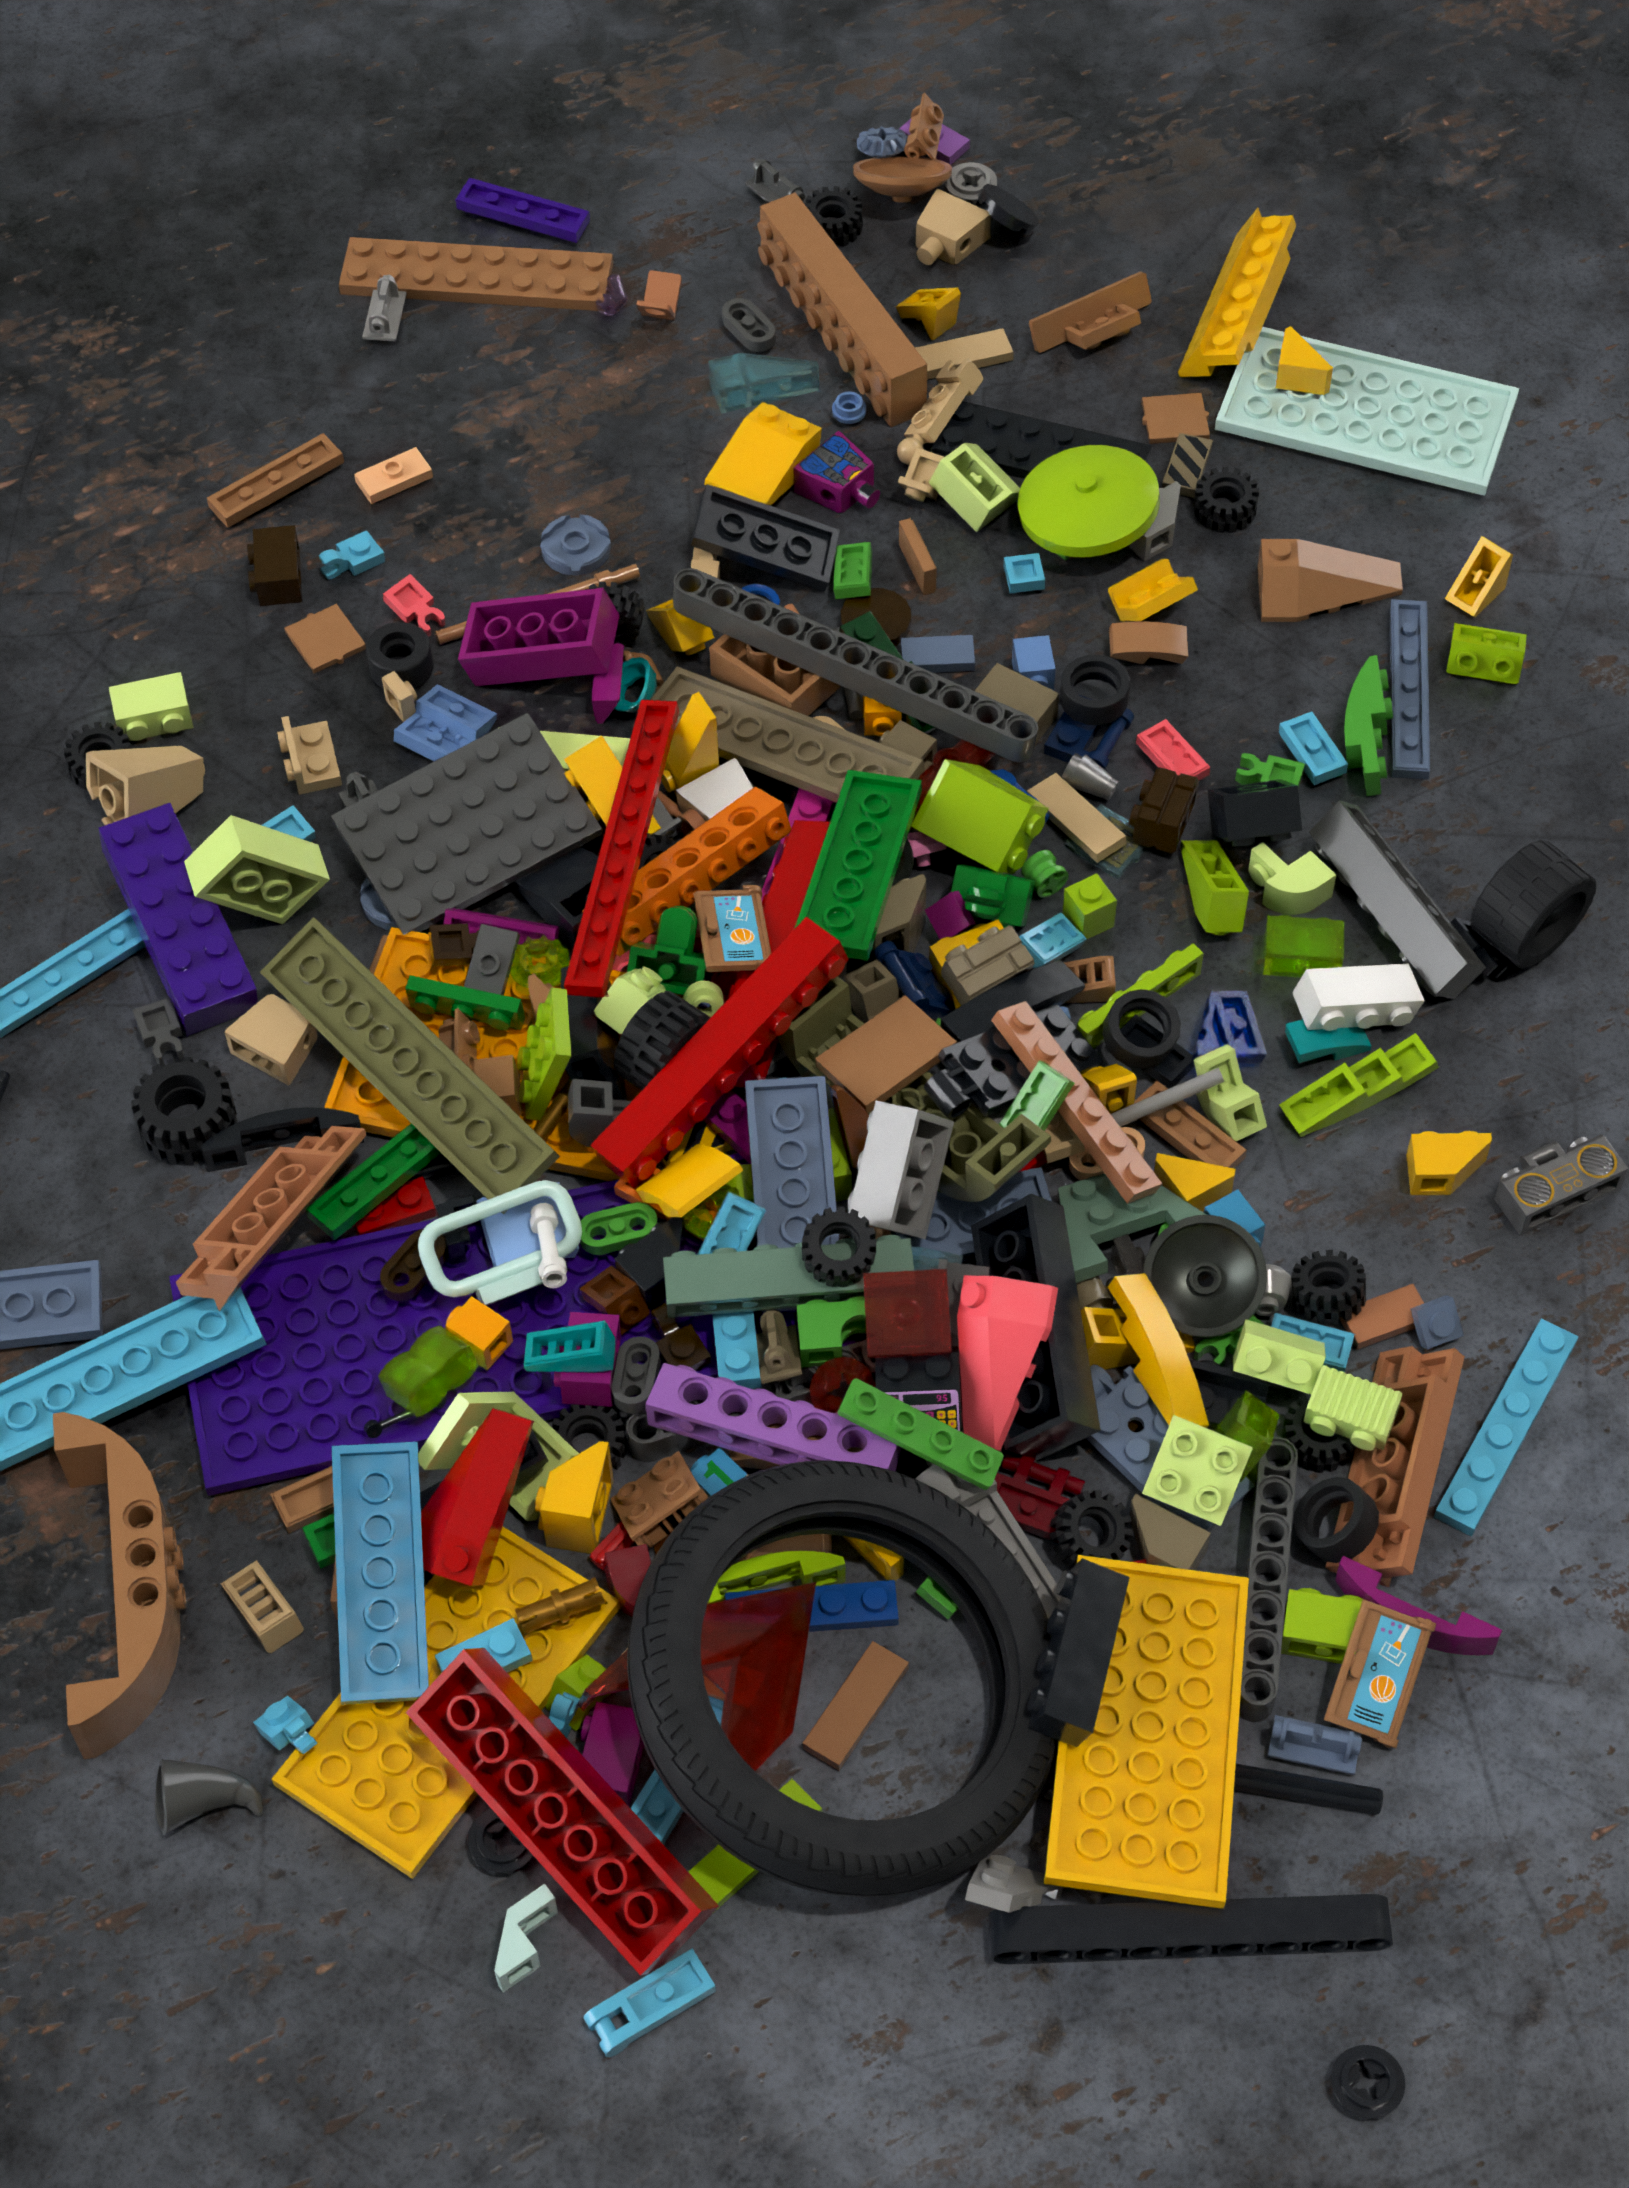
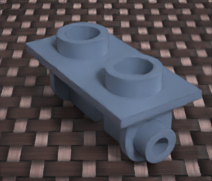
[1268,1715,1362,1775]

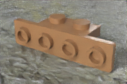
[1029,271,1152,353]

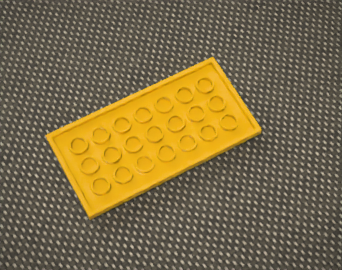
[272,1526,620,1879]
[1044,1555,1249,1909]

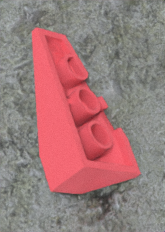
[957,1275,1058,1451]

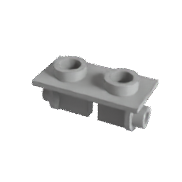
[362,275,407,341]

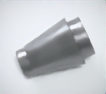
[1062,753,1119,801]

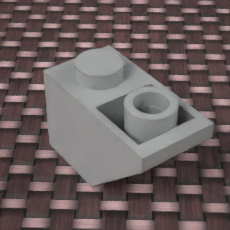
[1128,481,1181,562]

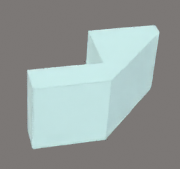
[494,1884,558,1993]

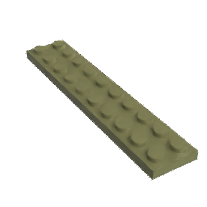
[260,917,560,1214]

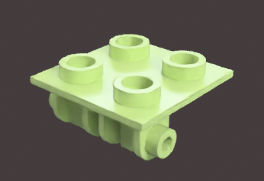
[1142,1415,1253,1526]

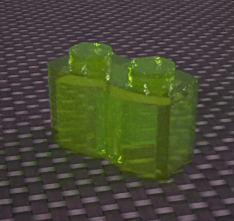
[378,1325,479,1417]

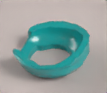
[614,657,657,712]

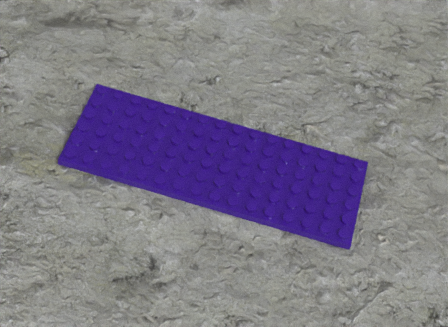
[169,1153,856,1496]

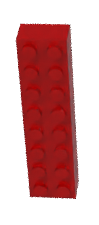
[405,1648,719,1976]

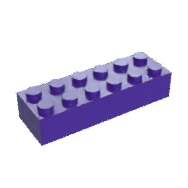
[98,803,258,1036]

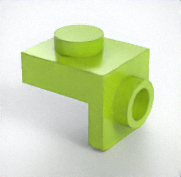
[546,1654,620,1730]

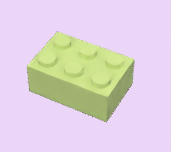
[184,815,330,924]

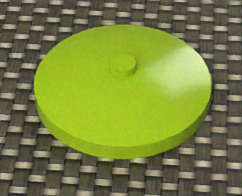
[1018,445,1160,557]

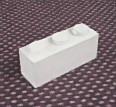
[1292,963,1425,1031]

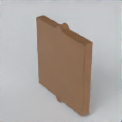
[1142,393,1210,444]
[284,604,366,674]

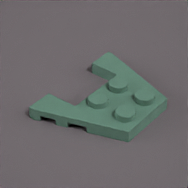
[1058,1173,1207,1283]

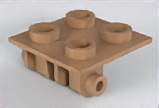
[610,1451,709,1548]

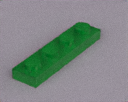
[306,1123,441,1240]

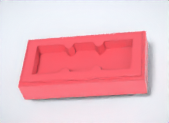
[1136,719,1210,781]

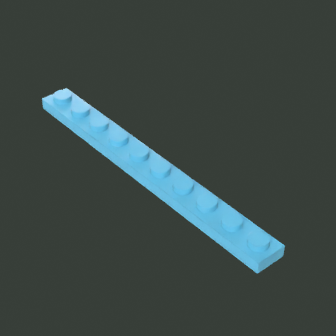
[0,805,316,1038]

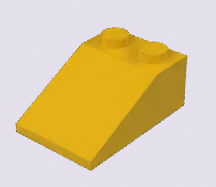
[704,402,822,506]

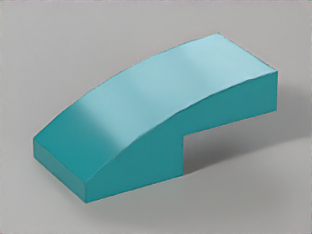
[1285,1020,1372,1063]

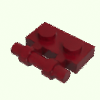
[995,1452,1086,1543]

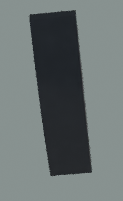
[940,960,1085,1043]

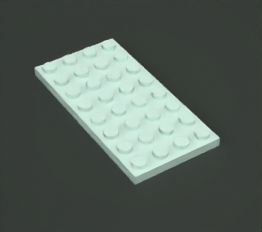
[1215,327,1519,496]

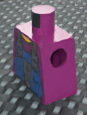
[794,431,880,513]

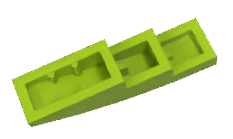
[1279,1033,1439,1137]

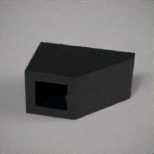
[614,1217,685,1309]

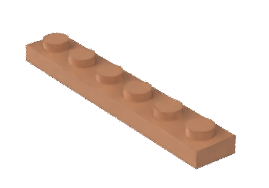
[991,1001,1162,1204]

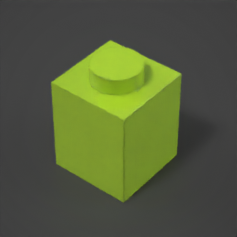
[1062,873,1117,939]

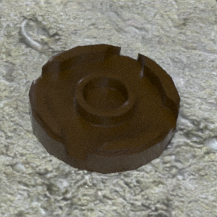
[841,588,911,646]

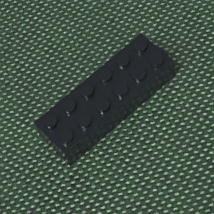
[971,1194,1101,1460]

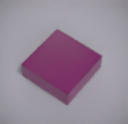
[924,890,976,939]

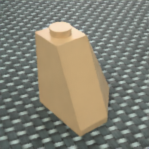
[86,746,205,826]

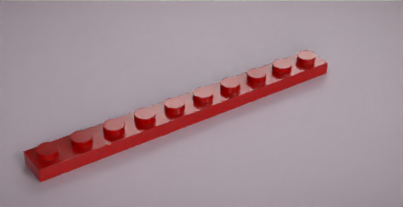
[564,699,679,997]

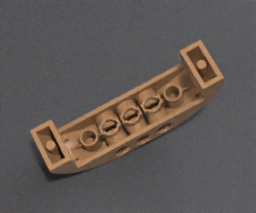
[53,1412,187,1759]

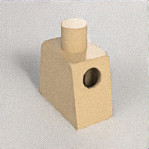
[916,188,991,265]
[225,994,318,1086]

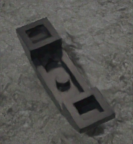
[201,1107,364,1172]

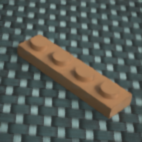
[207,433,344,528]

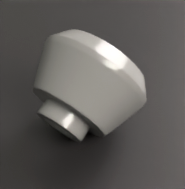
[1255,1264,1292,1316]

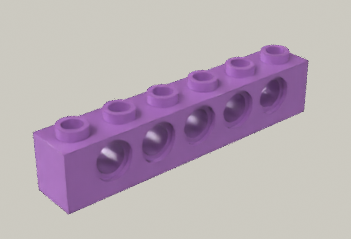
[646,1363,902,1472]

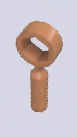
[657,791,705,837]

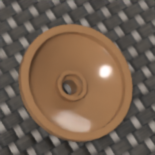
[853,156,952,202]

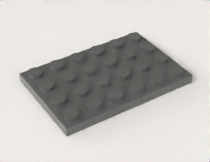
[331,713,602,935]

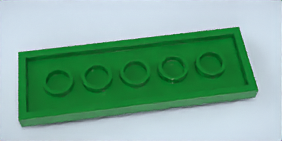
[795,770,922,961]

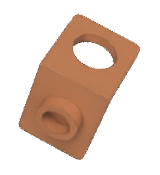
[636,270,682,320]

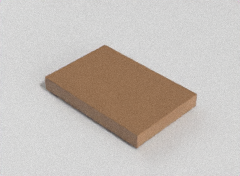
[815,995,957,1113]

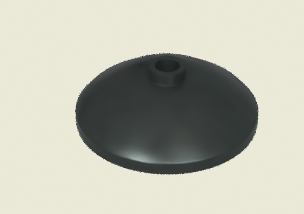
[1143,1215,1267,1338]

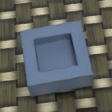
[1410,1295,1464,1349]

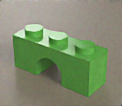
[797,1293,925,1367]

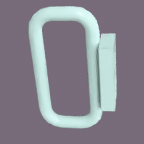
[418,1180,582,1306]

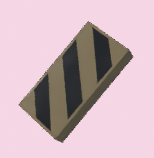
[1162,433,1213,498]

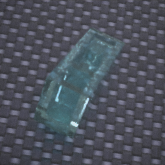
[708,353,819,414]

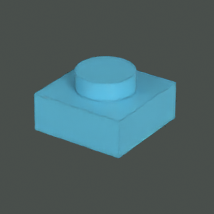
[1003,553,1045,593]

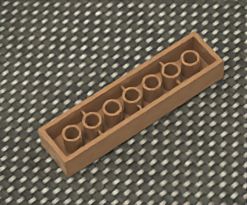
[757,192,927,428]

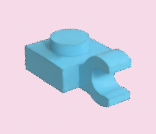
[319,530,385,580]
[253,1695,317,1755]

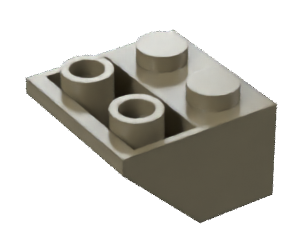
[863,874,926,970]

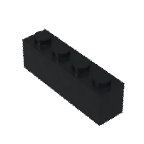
[1027,1558,1130,1747]

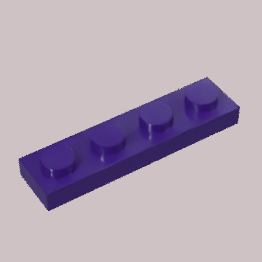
[455,178,590,243]

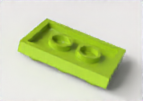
[517,988,571,1120]

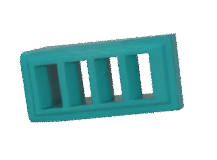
[523,1321,616,1372]

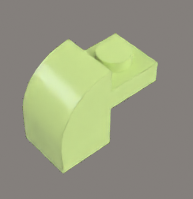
[1248,842,1336,915]
[1193,1044,1267,1141]

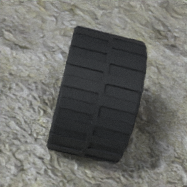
[1470,840,1596,968]

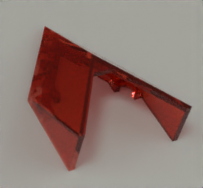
[577,1582,816,1772]

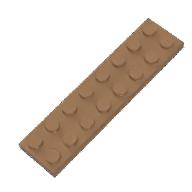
[339,237,613,311]

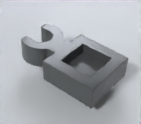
[132,998,185,1066]

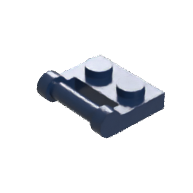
[1044,695,1135,770]
[874,941,955,1019]

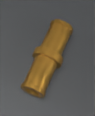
[515,1577,605,1635]

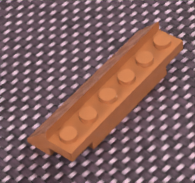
[176,1126,366,1311]
[1325,1346,1465,1587]

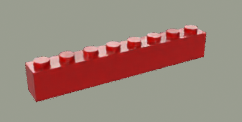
[729,820,830,1087]
[590,917,849,1189]

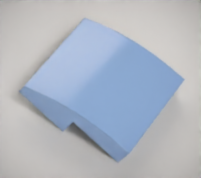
[477,1182,579,1267]

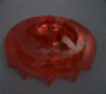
[810,1357,876,1413]

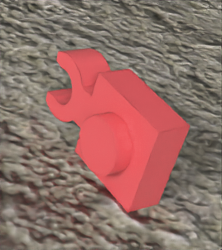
[383,574,445,637]

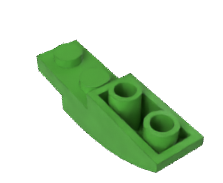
[1344,655,1393,796]

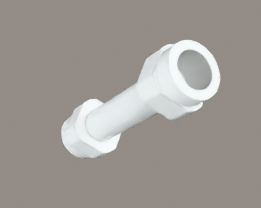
[530,1203,567,1288]

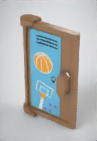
[693,885,771,972]
[1324,1599,1436,1749]

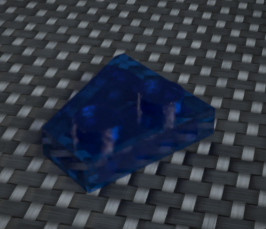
[1192,991,1267,1064]

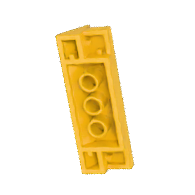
[1178,207,1296,377]

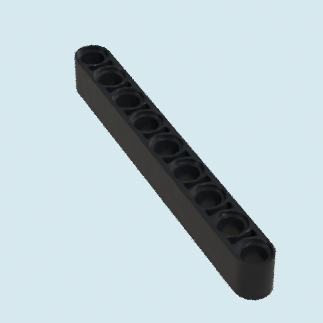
[988,1894,1393,1965]

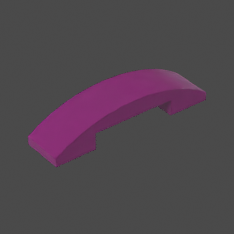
[1335,1556,1502,1656]

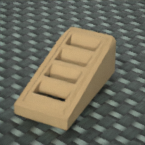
[221,1560,304,1653]

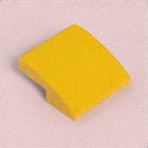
[636,1144,743,1218]

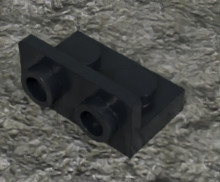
[1189,1360,1270,1440]

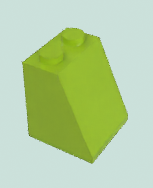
[911,759,1049,874]

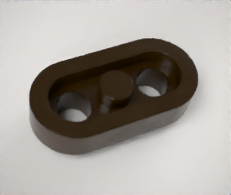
[380,1229,447,1301]

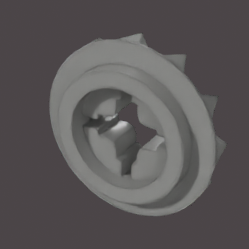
[945,162,997,205]

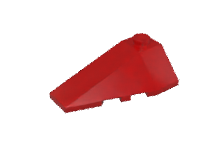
[421,1408,534,1586]

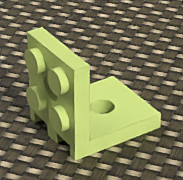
[418,1392,579,1521]

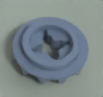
[857,126,908,158]

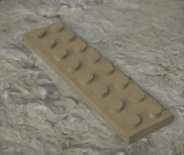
[651,666,925,803]

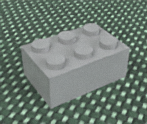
[848,1100,954,1239]

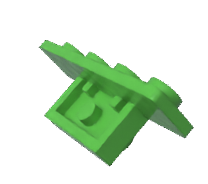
[838,1378,1004,1490]

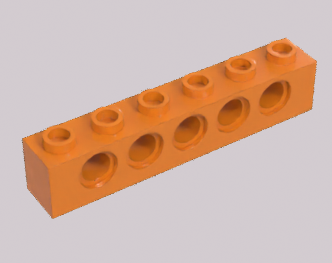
[582,787,791,957]

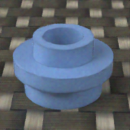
[832,391,866,424]

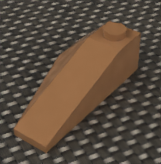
[1257,539,1403,622]

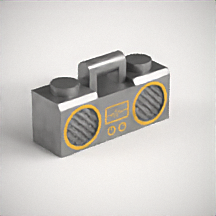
[1494,1134,1628,1236]

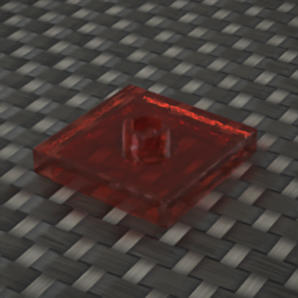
[863,1269,952,1358]

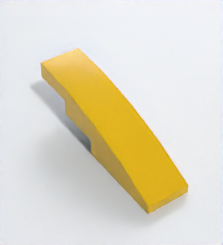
[1107,1273,1209,1428]

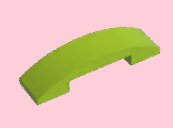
[703,1551,846,1622]

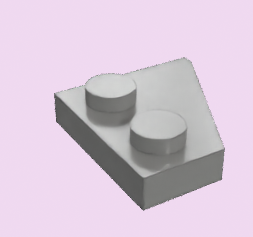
[965,1855,1063,1913]

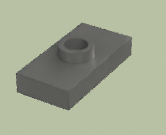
[464,924,520,995]

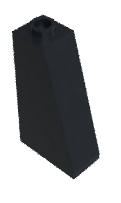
[561,966,627,1101]

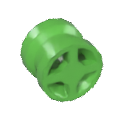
[1021,850,1069,898]

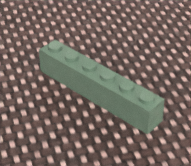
[663,1235,916,1318]

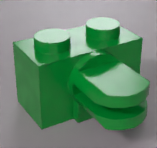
[951,864,1035,930]
[627,906,712,995]

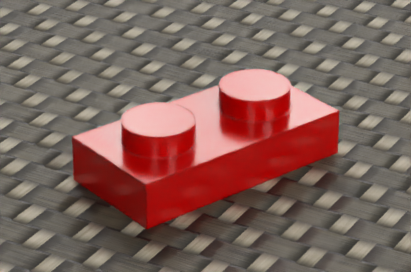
[355,1176,437,1235]

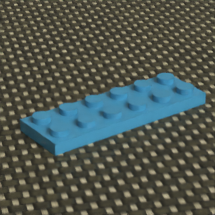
[332,1442,429,1705]

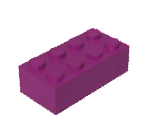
[458,588,620,686]

